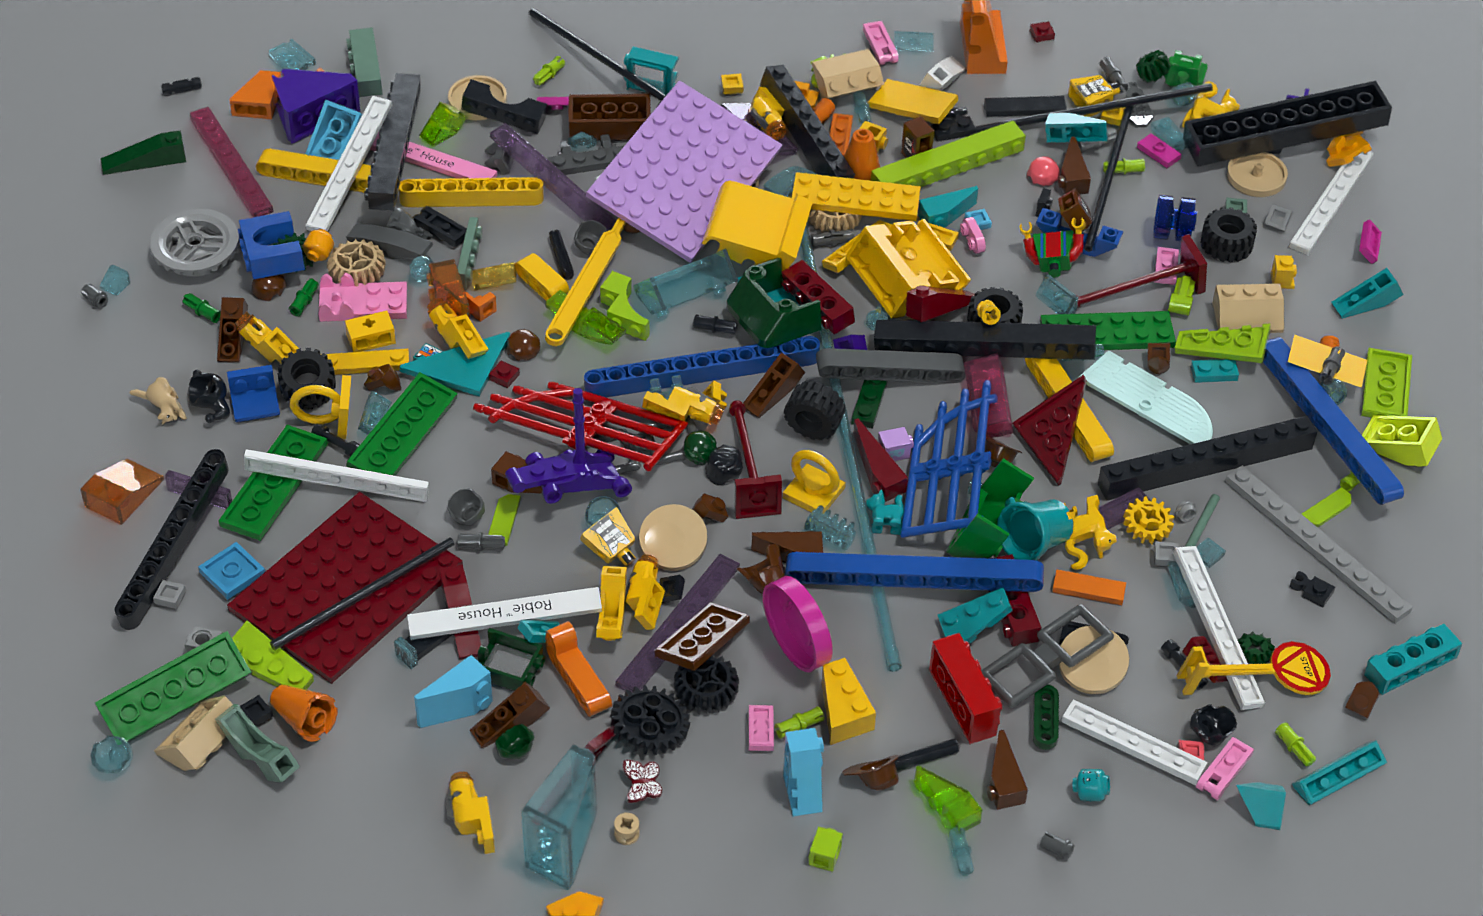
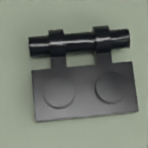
[931,106,976,142]

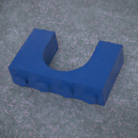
[238,211,305,279]

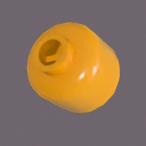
[302,229,334,262]

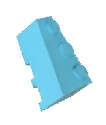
[783,728,824,816]

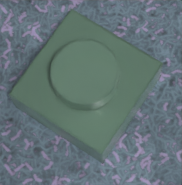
[1225,197,1247,213]

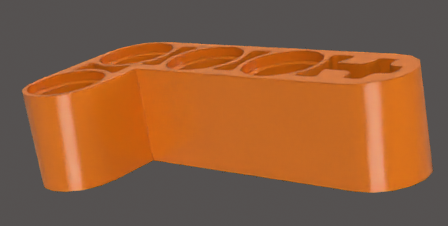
[545,621,613,717]

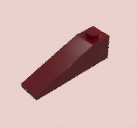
[906,285,975,322]
[853,418,908,502]
[439,564,481,660]

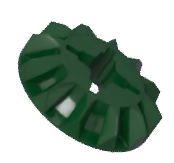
[1238,631,1275,664]

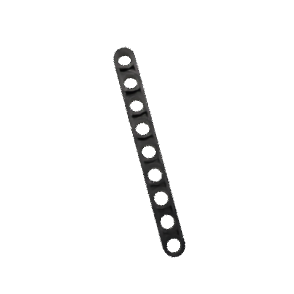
[114,449,229,630]

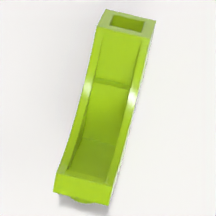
[600,271,650,341]

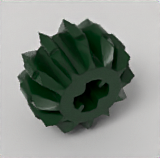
[1136,50,1170,83]

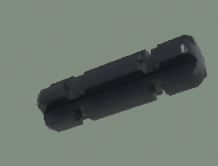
[161,77,202,95]

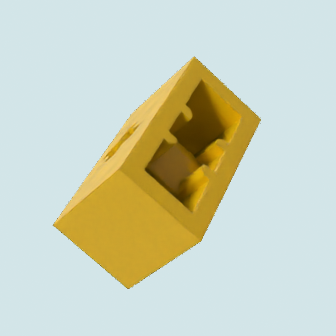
[345,311,396,352]

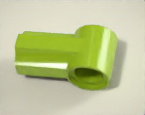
[1168,275,1195,316]

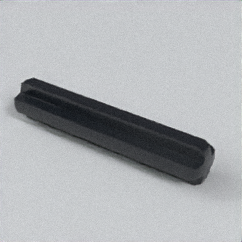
[549,229,574,279]
[895,739,960,771]

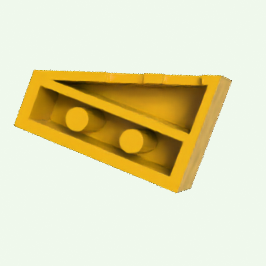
[822,658,876,745]

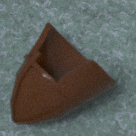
[737,544,785,594]

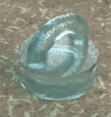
[866,306,888,331]

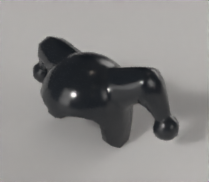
[188,369,230,423]

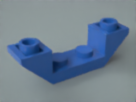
[1036,208,1123,257]

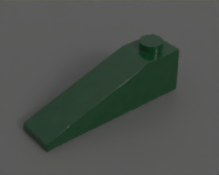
[101,130,186,175]

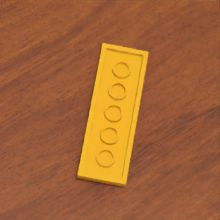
[792,172,921,221]

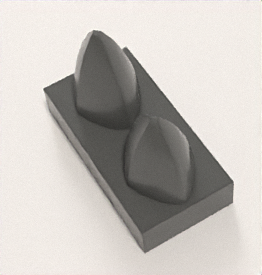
[485,131,517,175]

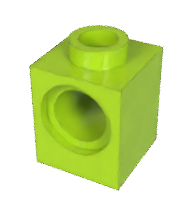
[809,826,843,872]

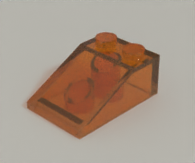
[426,259,470,319]
[80,459,164,525]

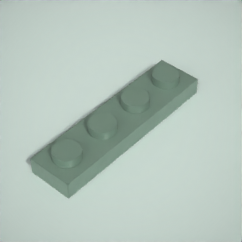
[456,217,482,290]

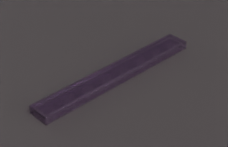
[490,123,617,231]
[615,554,740,693]

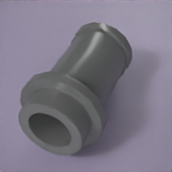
[81,283,108,307]
[1040,832,1074,859]

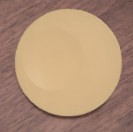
[448,75,507,121]
[1227,152,1288,197]
[639,504,707,571]
[1058,626,1129,694]

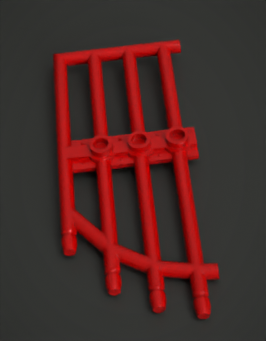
[473,382,688,471]

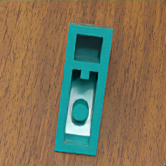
[1045,113,1108,143]
[918,186,979,228]
[1331,268,1404,319]

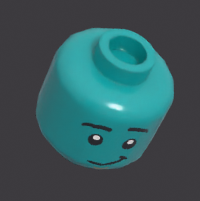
[1073,769,1110,801]

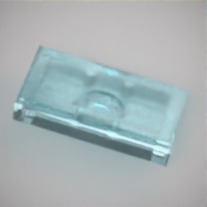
[894,31,934,51]

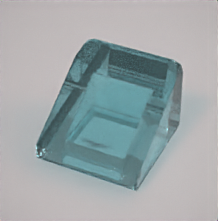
[99,264,131,296]

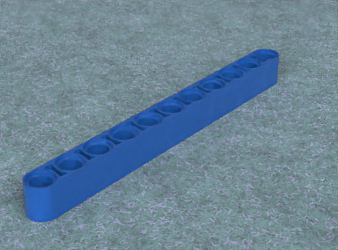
[584,336,820,398]
[1263,337,1404,505]
[785,552,1044,592]

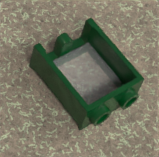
[478,628,546,691]

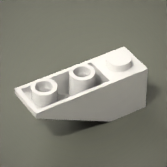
[919,56,966,91]

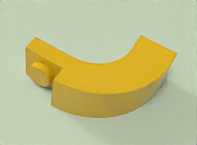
[596,566,627,641]

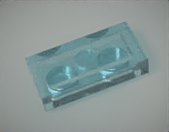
[1150,117,1187,151]
[358,391,392,435]

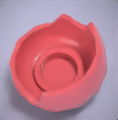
[1027,156,1060,186]

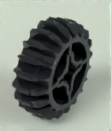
[673,654,739,714]

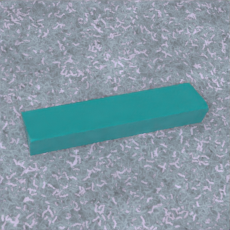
[1292,740,1388,805]

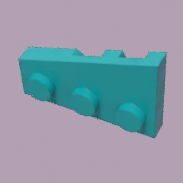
[938,587,1013,643]

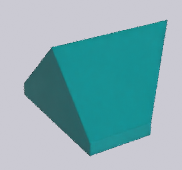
[1236,782,1286,830]

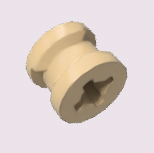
[614,813,639,845]

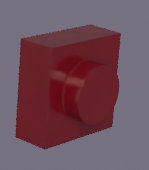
[1030,21,1055,42]
[489,360,520,388]

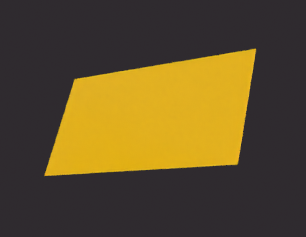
[1288,334,1368,388]

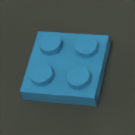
[198,542,265,600]

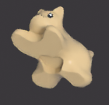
[129,377,187,424]

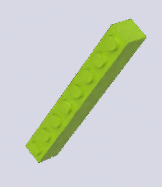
[871,121,1026,187]

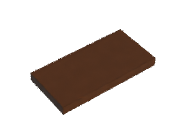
[654,602,750,671]

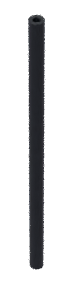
[270,537,455,650]

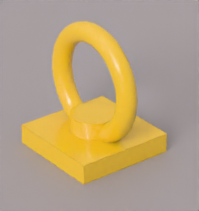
[289,375,351,439]
[782,450,846,518]

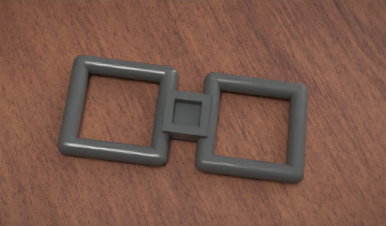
[585,415,698,474]
[981,604,1114,707]

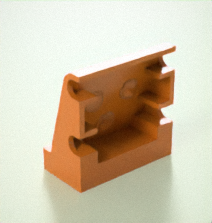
[960,0,1008,74]

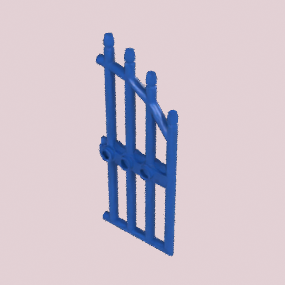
[900,380,998,538]

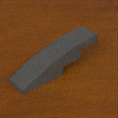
[346,223,433,258]

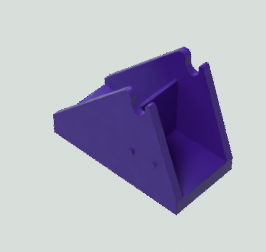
[272,69,361,144]

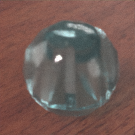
[1171,82,1196,106]
[409,255,436,283]
[1321,378,1348,405]

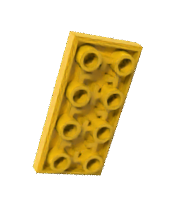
[868,79,958,124]

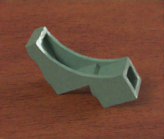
[215,704,300,783]

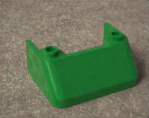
[946,458,1034,559]

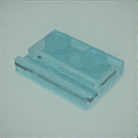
[268,39,316,70]

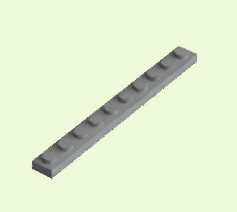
[1225,465,1413,624]

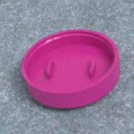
[763,576,833,673]

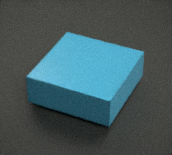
[964,209,992,230]

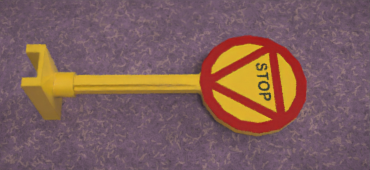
[1177,641,1331,695]

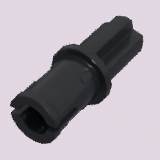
[693,314,737,334]

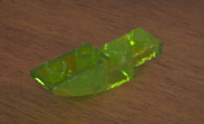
[545,290,626,345]

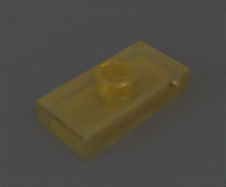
[472,262,516,291]

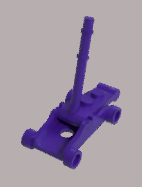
[505,388,632,504]

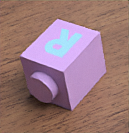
[878,427,914,461]

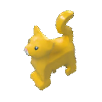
[1182,81,1240,128]
[1063,495,1117,570]

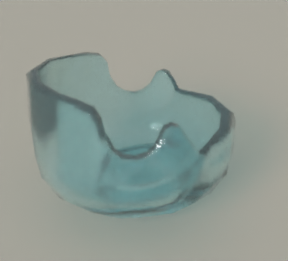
[584,496,621,528]
[90,736,133,774]

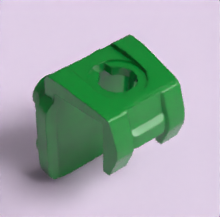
[1164,50,1208,88]

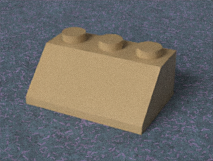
[812,49,884,99]
[1212,284,1284,333]
[154,696,233,771]

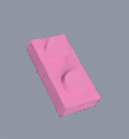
[1154,247,1179,285]

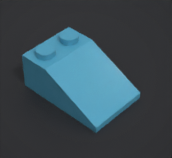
[305,100,363,160]
[414,655,493,728]

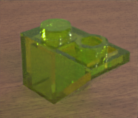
[419,101,467,147]

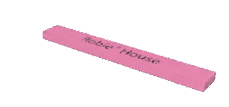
[370,132,497,178]

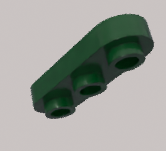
[1033,684,1059,750]

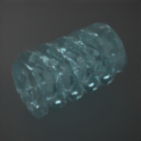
[804,505,856,550]

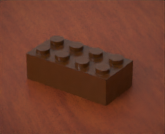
[569,94,651,141]

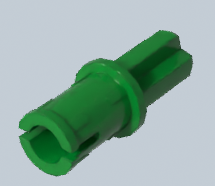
[289,278,319,316]
[182,293,221,323]

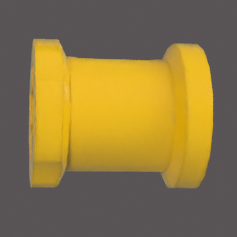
[976,300,1001,325]

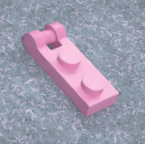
[863,21,899,66]
[1196,737,1254,801]

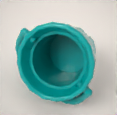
[997,497,1074,561]

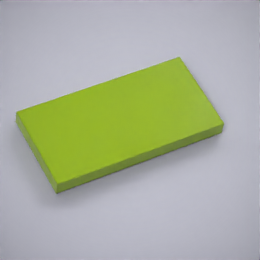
[1361,347,1412,418]

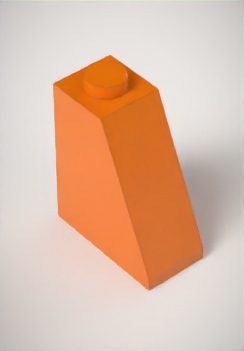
[229,70,281,119]

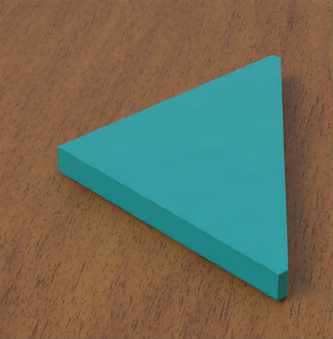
[400,332,510,397]

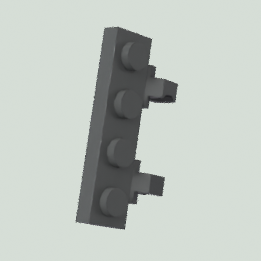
[547,134,624,177]

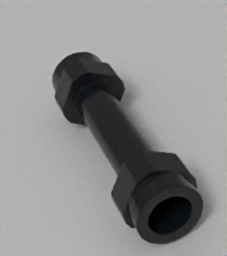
[311,423,360,457]
[1161,639,1208,690]

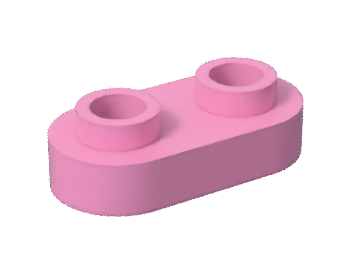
[960,217,986,254]

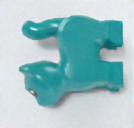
[866,490,904,535]

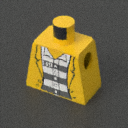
[1068,75,1120,117]
[580,507,636,567]

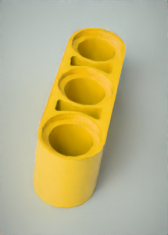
[514,253,570,303]

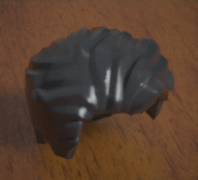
[706,444,743,485]
[1190,704,1237,746]

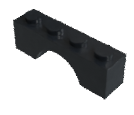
[461,79,547,134]

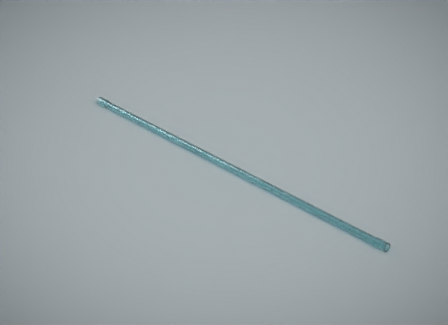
[801,220,902,672]

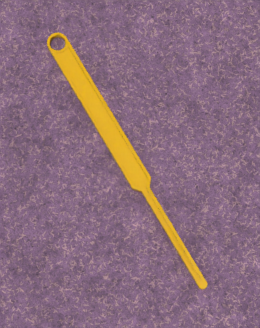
[545,217,626,346]

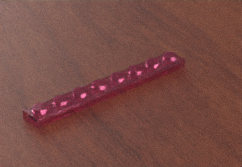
[189,106,274,217]

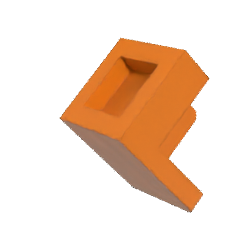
[462,292,497,322]

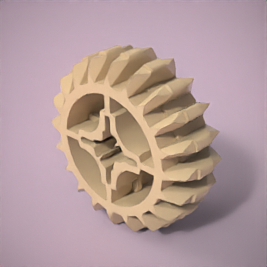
[808,209,862,233]
[327,239,386,286]

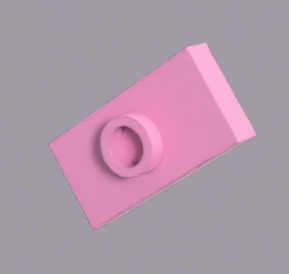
[749,705,774,751]

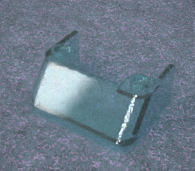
[633,249,739,317]

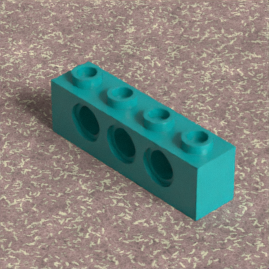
[1364,624,1463,695]

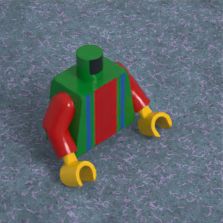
[1020,217,1086,278]

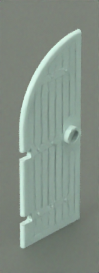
[1079,350,1213,444]

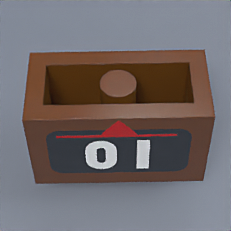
[901,116,934,158]
[1058,188,1092,234]

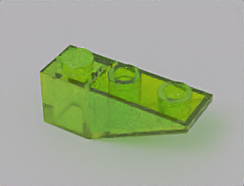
[914,766,983,836]

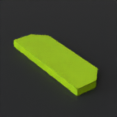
[1302,487,1351,527]
[488,494,521,546]

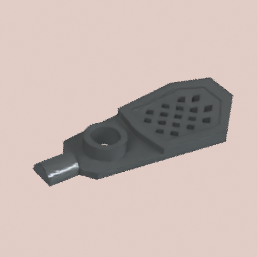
[1126,82,1154,128]

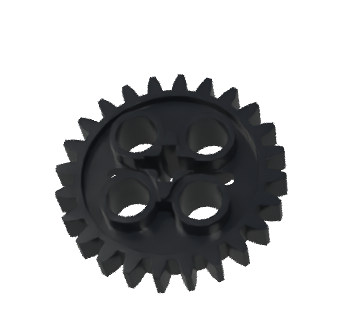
[610,685,690,755]

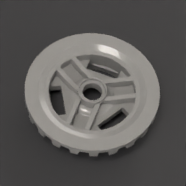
[150,209,239,276]

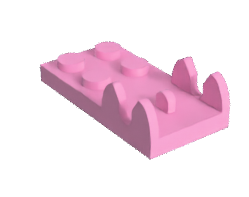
[319,273,407,322]

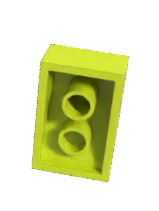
[1362,415,1442,467]

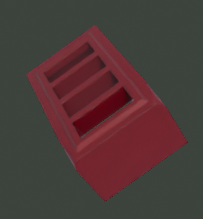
[1182,636,1228,683]

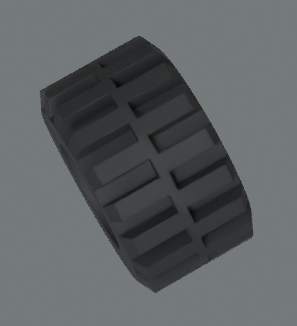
[1200,207,1257,262]
[967,287,1023,323]
[277,348,336,410]
[783,381,846,440]

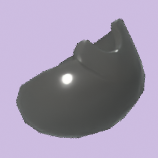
[574,220,607,254]
[447,488,485,526]

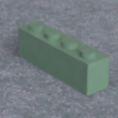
[346,27,383,97]

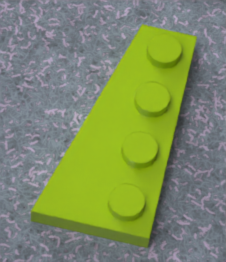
[1175,324,1271,363]
[232,620,314,690]

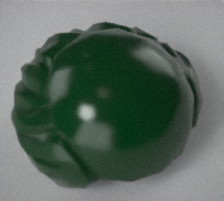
[684,430,717,465]
[495,724,534,759]

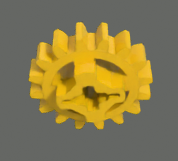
[1123,496,1174,544]

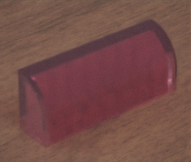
[964,353,1014,438]

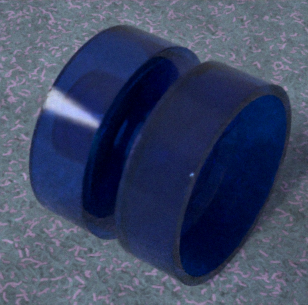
[1153,194,1197,242]

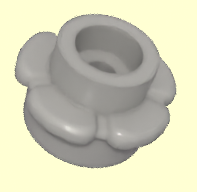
[1175,501,1197,523]

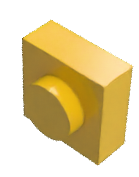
[721,74,744,94]
[1101,107,1125,126]

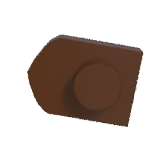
[1148,343,1170,375]
[364,364,402,391]
[692,493,728,523]
[1345,681,1380,718]

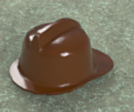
[985,435,1022,468]
[842,755,899,790]

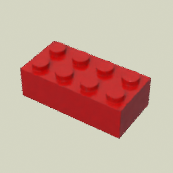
[929,633,1002,744]

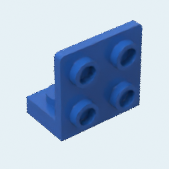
[227,365,280,422]

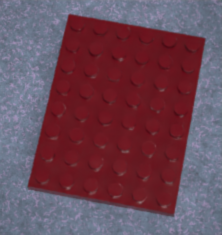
[227,492,463,684]

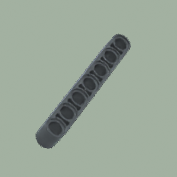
[816,348,966,383]

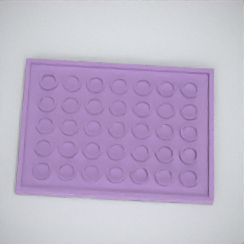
[586,80,782,263]

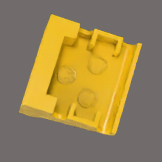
[702,181,813,271]
[845,219,971,318]

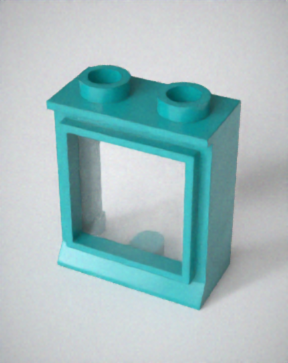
[624,46,679,95]

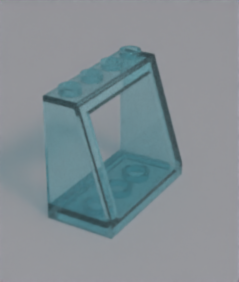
[521,744,597,890]

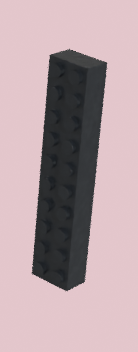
[1183,81,1392,167]

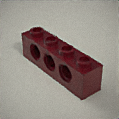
[781,260,855,335]
[988,554,1042,647]

